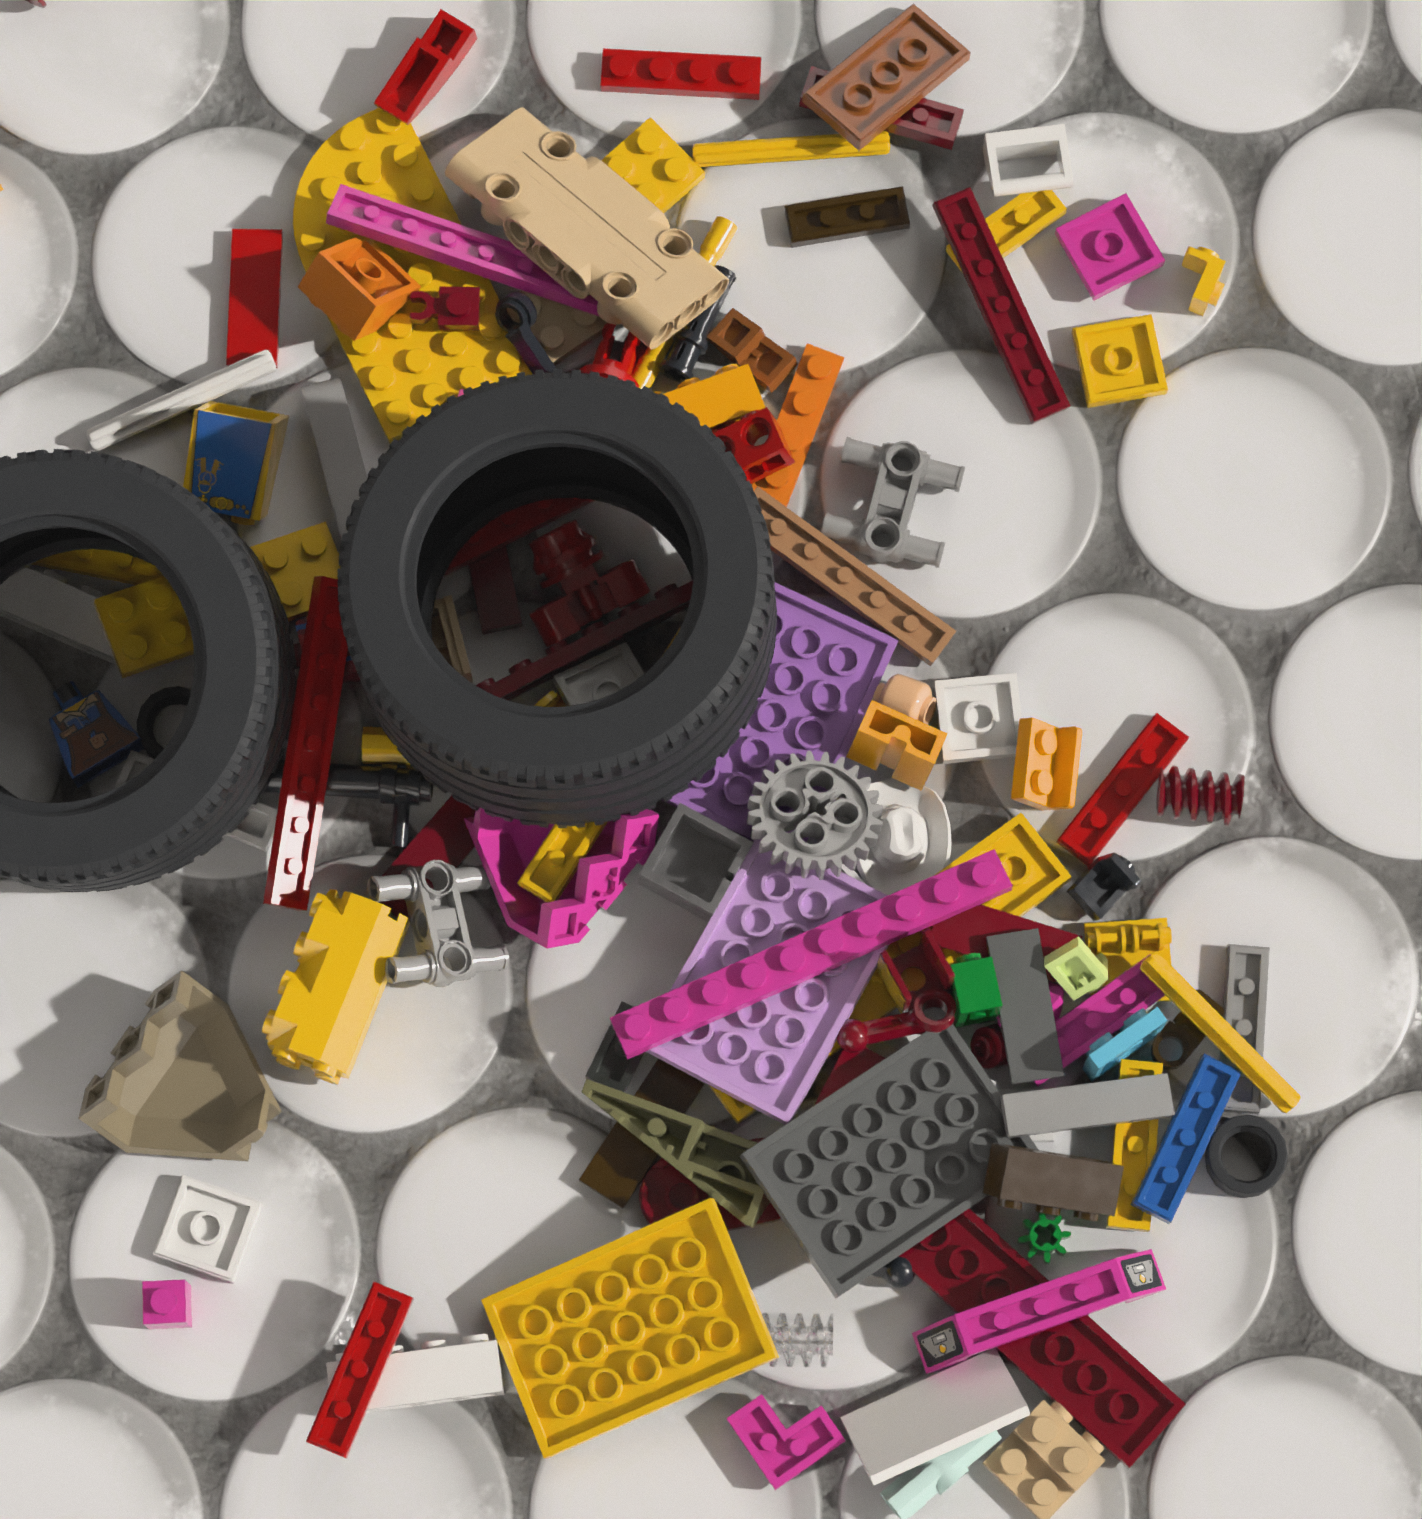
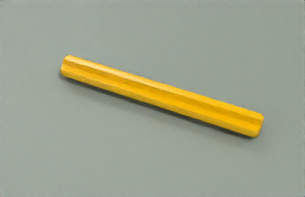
[692,131,890,167]
[1140,952,1301,1113]

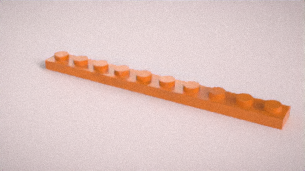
[751,343,845,507]

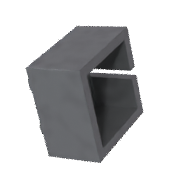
[638,803,753,922]

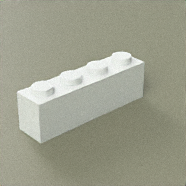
[0,564,117,666]
[326,1334,505,1413]

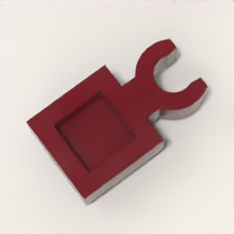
[410,286,481,331]

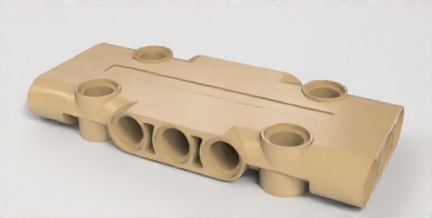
[445,107,729,350]

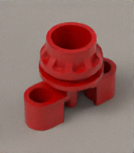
[528,519,650,647]

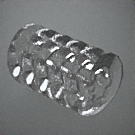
[762,1313,833,1368]

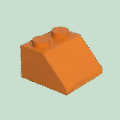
[298,235,421,341]

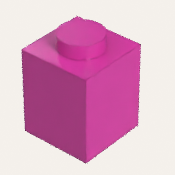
[142,1279,192,1330]

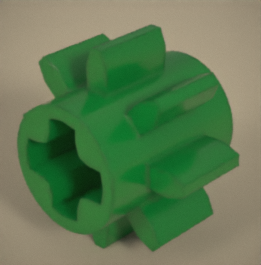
[1017,1212,1071,1265]

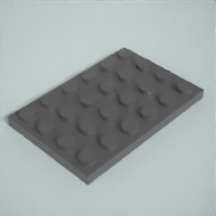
[740,1024,1039,1299]

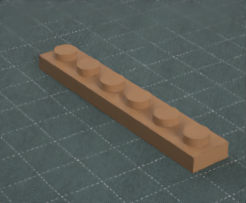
[754,486,956,666]

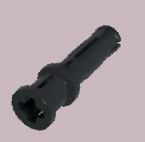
[658,265,737,383]

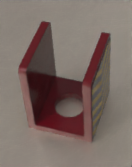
[876,928,955,1014]

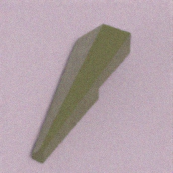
[581,1079,770,1228]

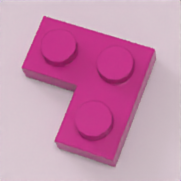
[727,1394,846,1491]

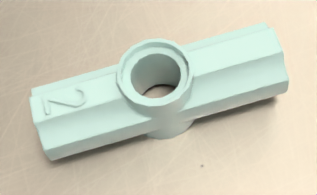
[880,1430,1002,1519]

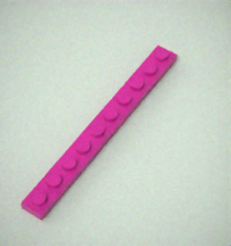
[610,849,1012,1059]

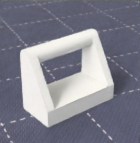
[983,124,1074,197]

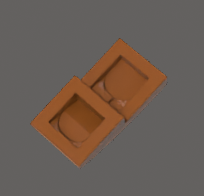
[707,308,798,393]

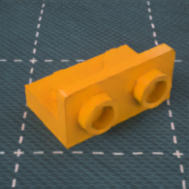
[1011,718,1082,811]

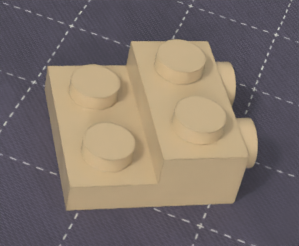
[982,1400,1106,1519]

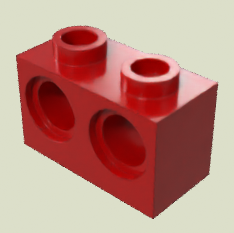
[712,407,795,484]

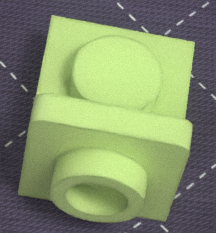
[1044,936,1108,1000]

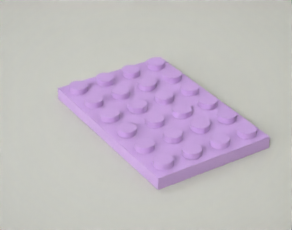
[646,839,890,1125]

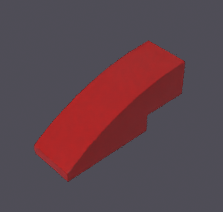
[374,9,478,125]

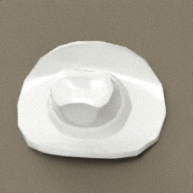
[850,778,952,895]

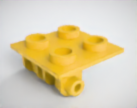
[1084,918,1172,1002]

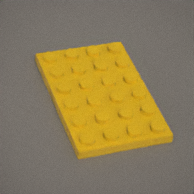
[481,1198,779,1459]

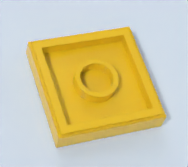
[1071,314,1168,408]

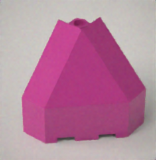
[464,808,659,949]

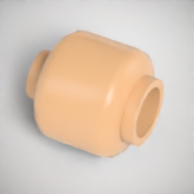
[872,674,937,725]

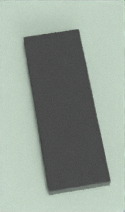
[985,928,1064,1085]

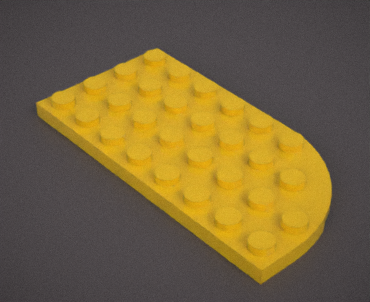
[293,108,533,444]

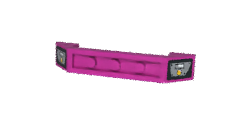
[912,1249,1166,1374]

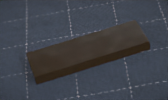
[579,1058,704,1209]

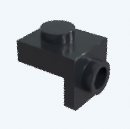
[1066,852,1142,921]

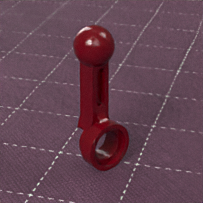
[836,989,956,1053]

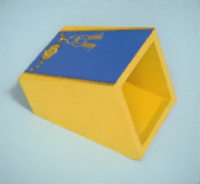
[183,401,289,525]

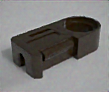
[1150,990,1224,1070]

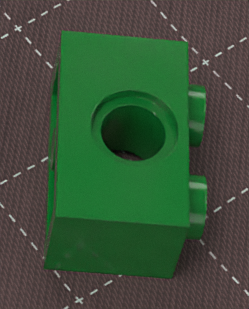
[947,953,1003,1028]

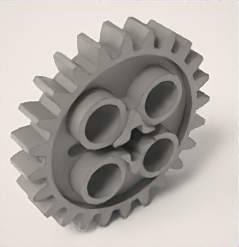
[747,751,883,880]

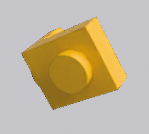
[1182,246,1226,316]

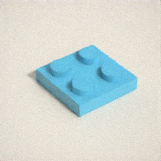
[1082,1007,1167,1082]

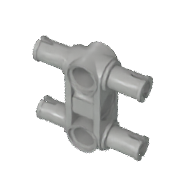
[821,437,965,568]
[367,860,509,987]

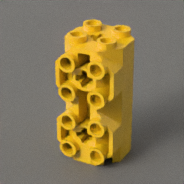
[262,889,410,1085]

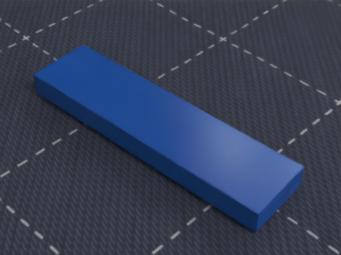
[1130,1053,1242,1224]

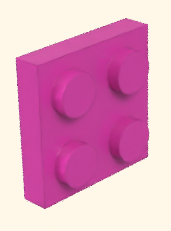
[1055,193,1165,301]

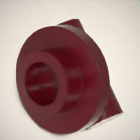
[970,1023,1008,1069]

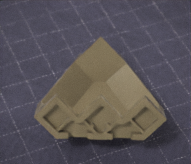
[78,970,282,1161]

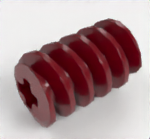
[1156,766,1245,825]

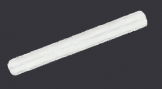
[87,350,277,451]

